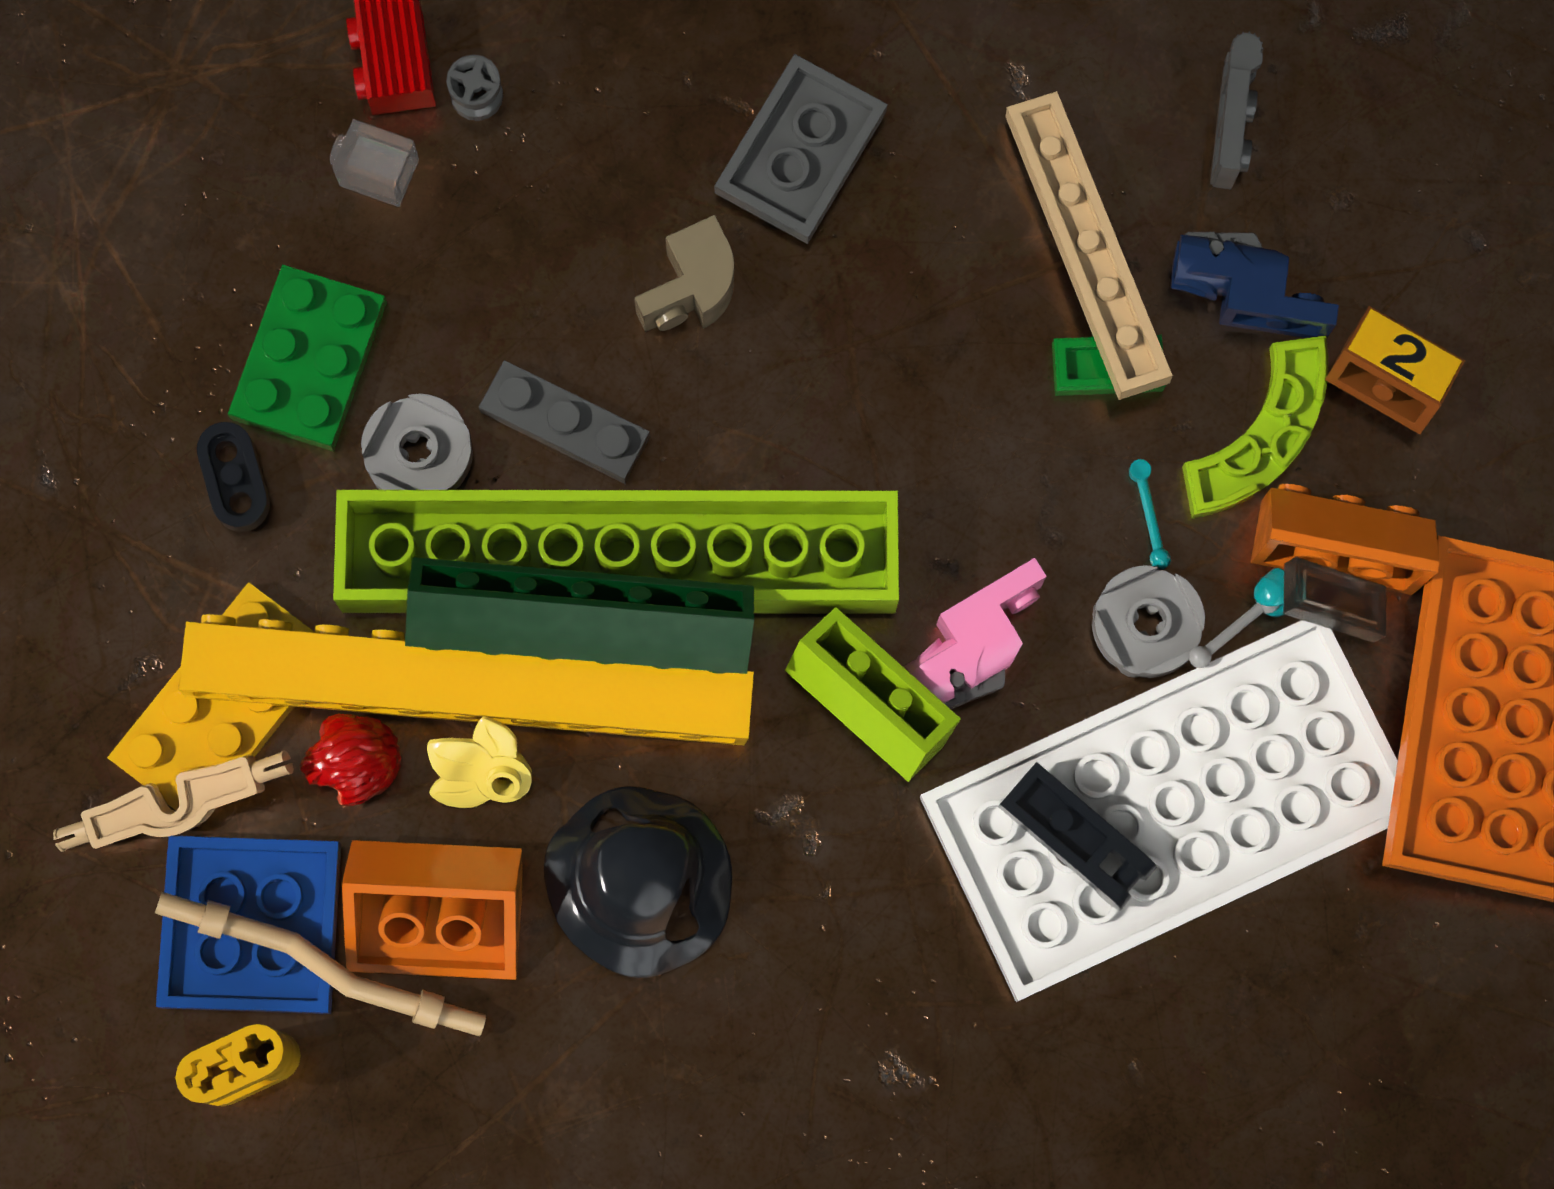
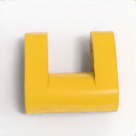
[175,1024,301,1107]

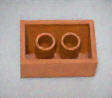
[1251,484,1440,595]
[342,840,522,980]

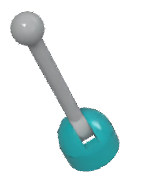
[1189,568,1303,668]

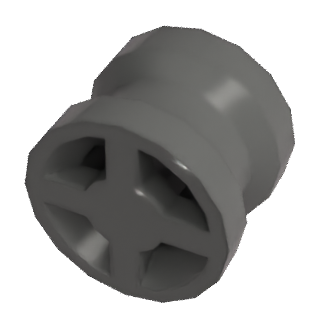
[446,55,503,121]

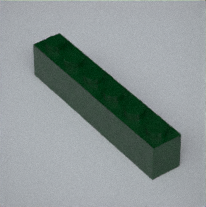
[405,557,754,674]

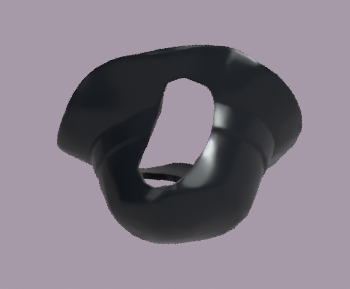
[544,786,732,978]

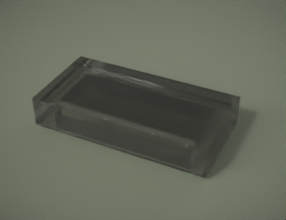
[1283,557,1386,643]

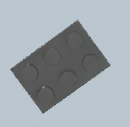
[714,54,888,244]

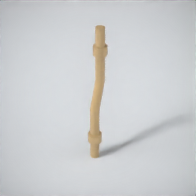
[155,892,486,1037]

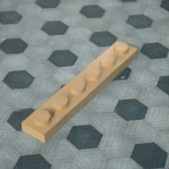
[1005,91,1173,400]

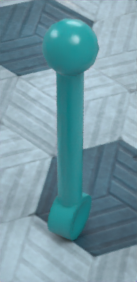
[1129,459,1171,569]

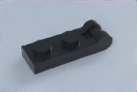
[998,762,1157,911]

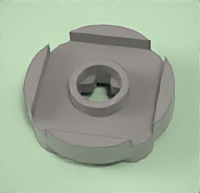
[361,393,473,490]
[1092,565,1205,678]

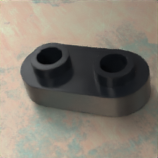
[197,422,270,532]

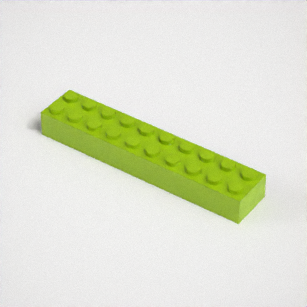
[333,490,899,614]

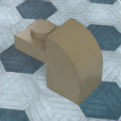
[634,215,734,332]

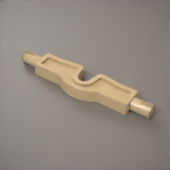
[53,751,294,852]

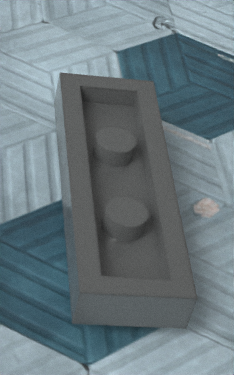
[479,360,650,484]

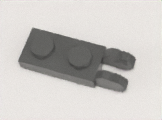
[1210,31,1264,190]

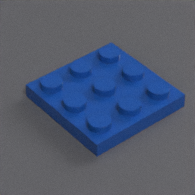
[156,836,342,1014]

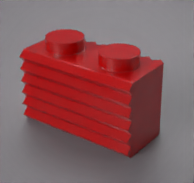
[346,0,436,115]

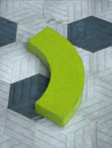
[1182,335,1328,519]

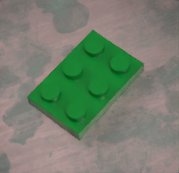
[228,264,387,452]

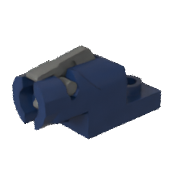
[1171,232,1339,340]

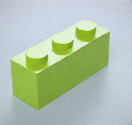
[785,607,961,782]

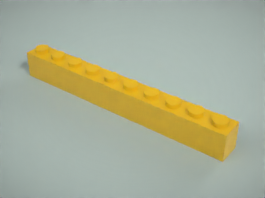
[178,614,754,746]

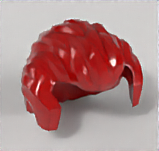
[300,713,402,806]

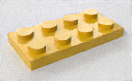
[107,582,315,827]

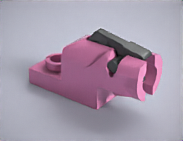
[904,558,1047,709]

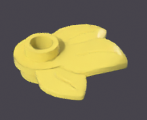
[427,716,532,808]

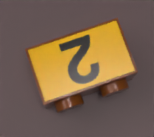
[1325,306,1465,434]

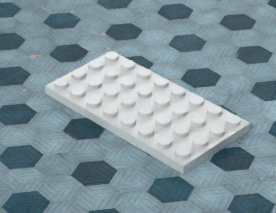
[920,611,1398,1002]

